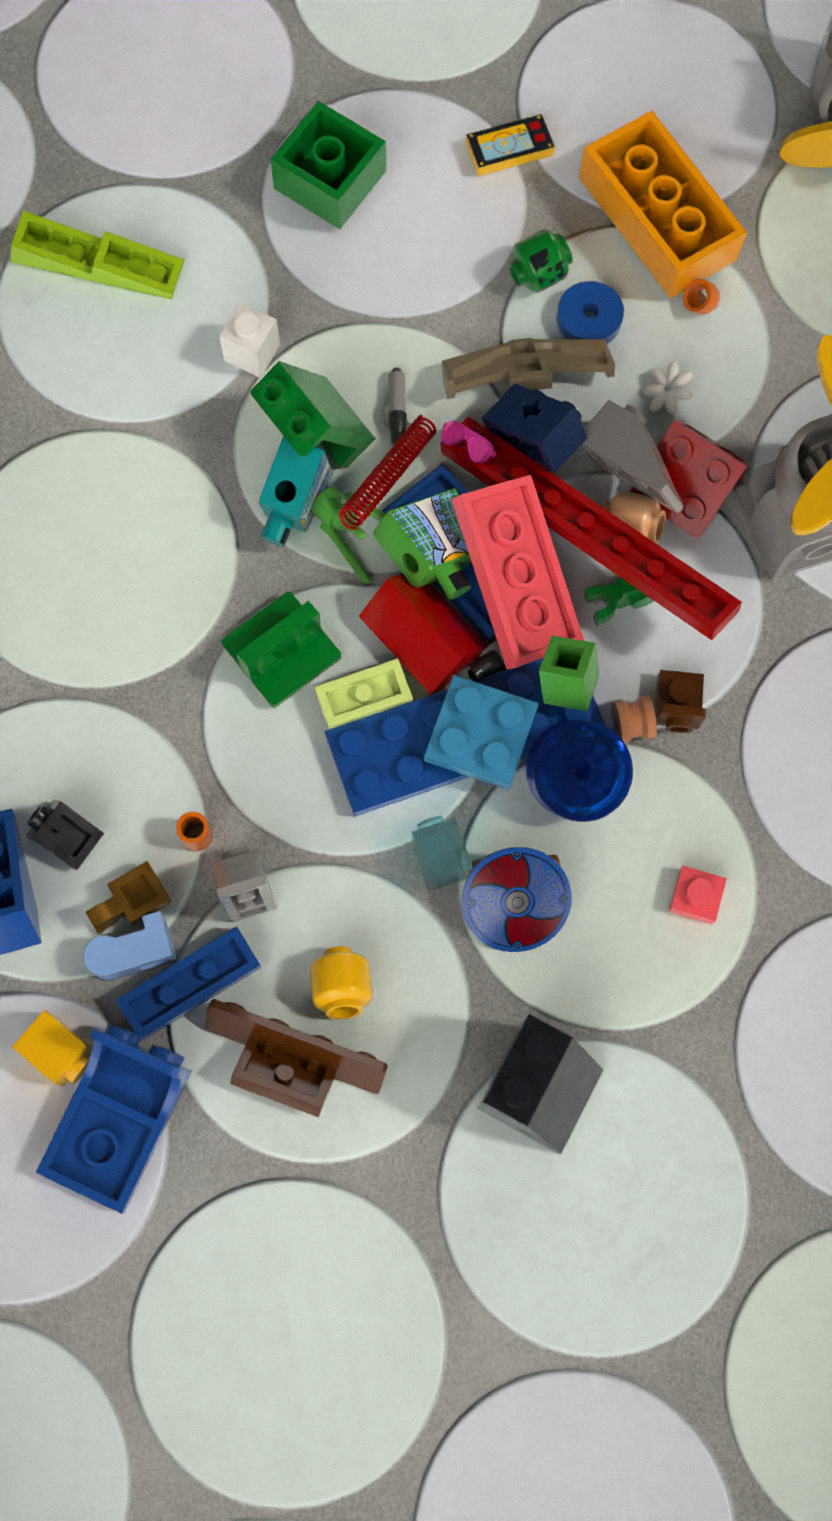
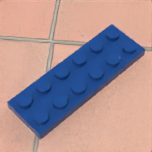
[325,658,606,817]

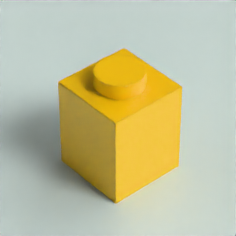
[12,1010,93,1087]

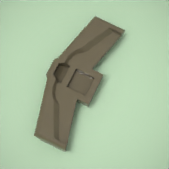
[441,338,615,399]

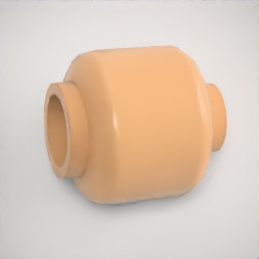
[602,491,666,544]

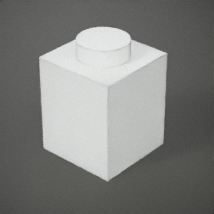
[219,302,280,378]

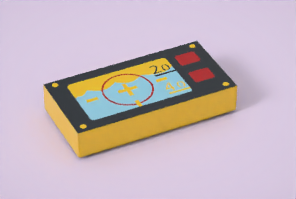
[465,114,555,176]

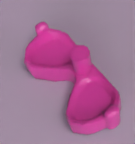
[441,420,497,464]

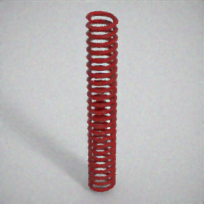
[339,414,437,530]

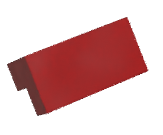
[359,573,488,695]

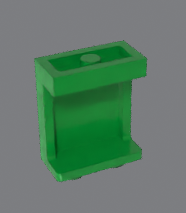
[251,361,376,468]

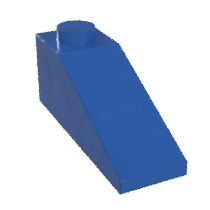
[0,808,42,955]

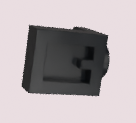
[26,800,104,870]

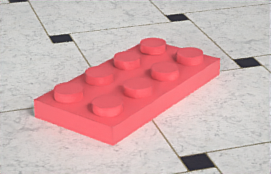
[451,475,584,670]

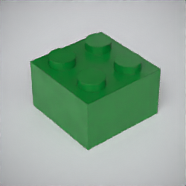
[270,100,386,229]

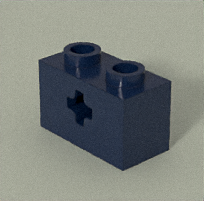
[482,383,588,473]

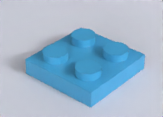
[424,675,539,790]

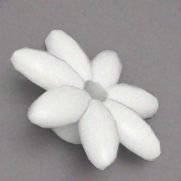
[642,361,693,414]

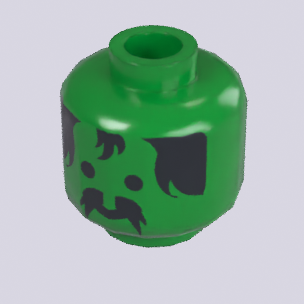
[508,229,573,293]

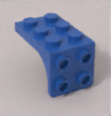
[35,1023,192,1214]

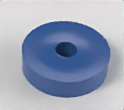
[556,281,624,344]

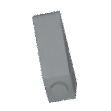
[581,400,683,514]
[213,847,277,922]

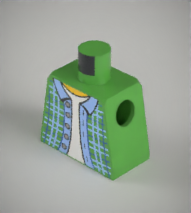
[373,488,472,600]

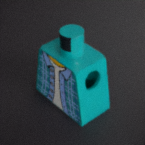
[259,436,333,547]

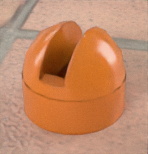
[683,278,720,315]

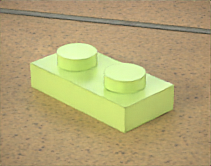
[314,658,413,730]

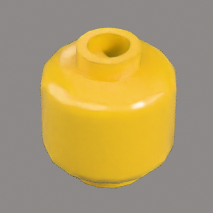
[310,946,373,1020]

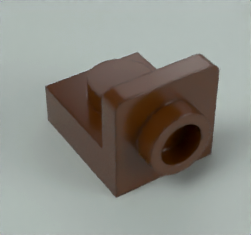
[655,670,706,733]

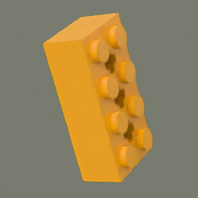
[579,110,747,299]

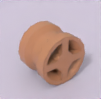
[611,695,657,745]

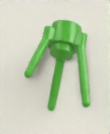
[311,487,386,584]

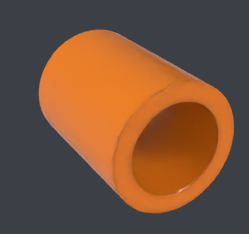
[176,812,213,852]

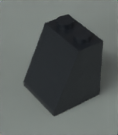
[477,1014,604,1154]

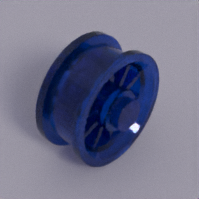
[526,720,633,822]

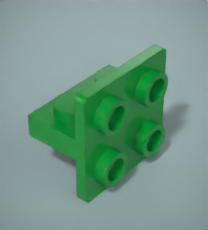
[221,592,341,708]

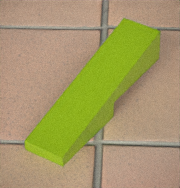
[11,210,184,300]

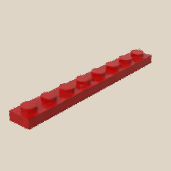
[440,416,742,641]

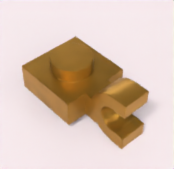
[85,861,172,935]

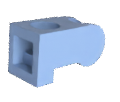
[83,911,177,981]

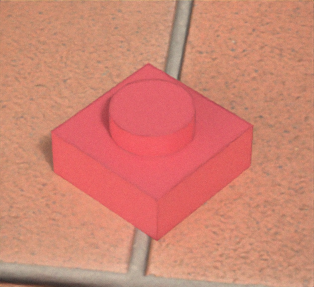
[669,865,727,924]

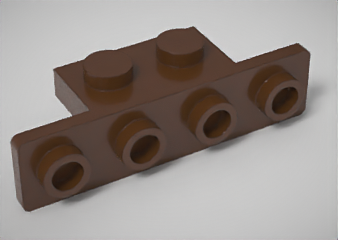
[205,999,388,1118]

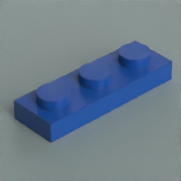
[116,926,262,1042]

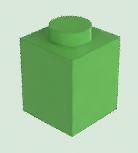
[539,636,599,711]

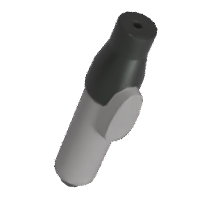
[384,367,407,445]
[468,641,504,682]

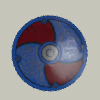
[462,847,572,952]

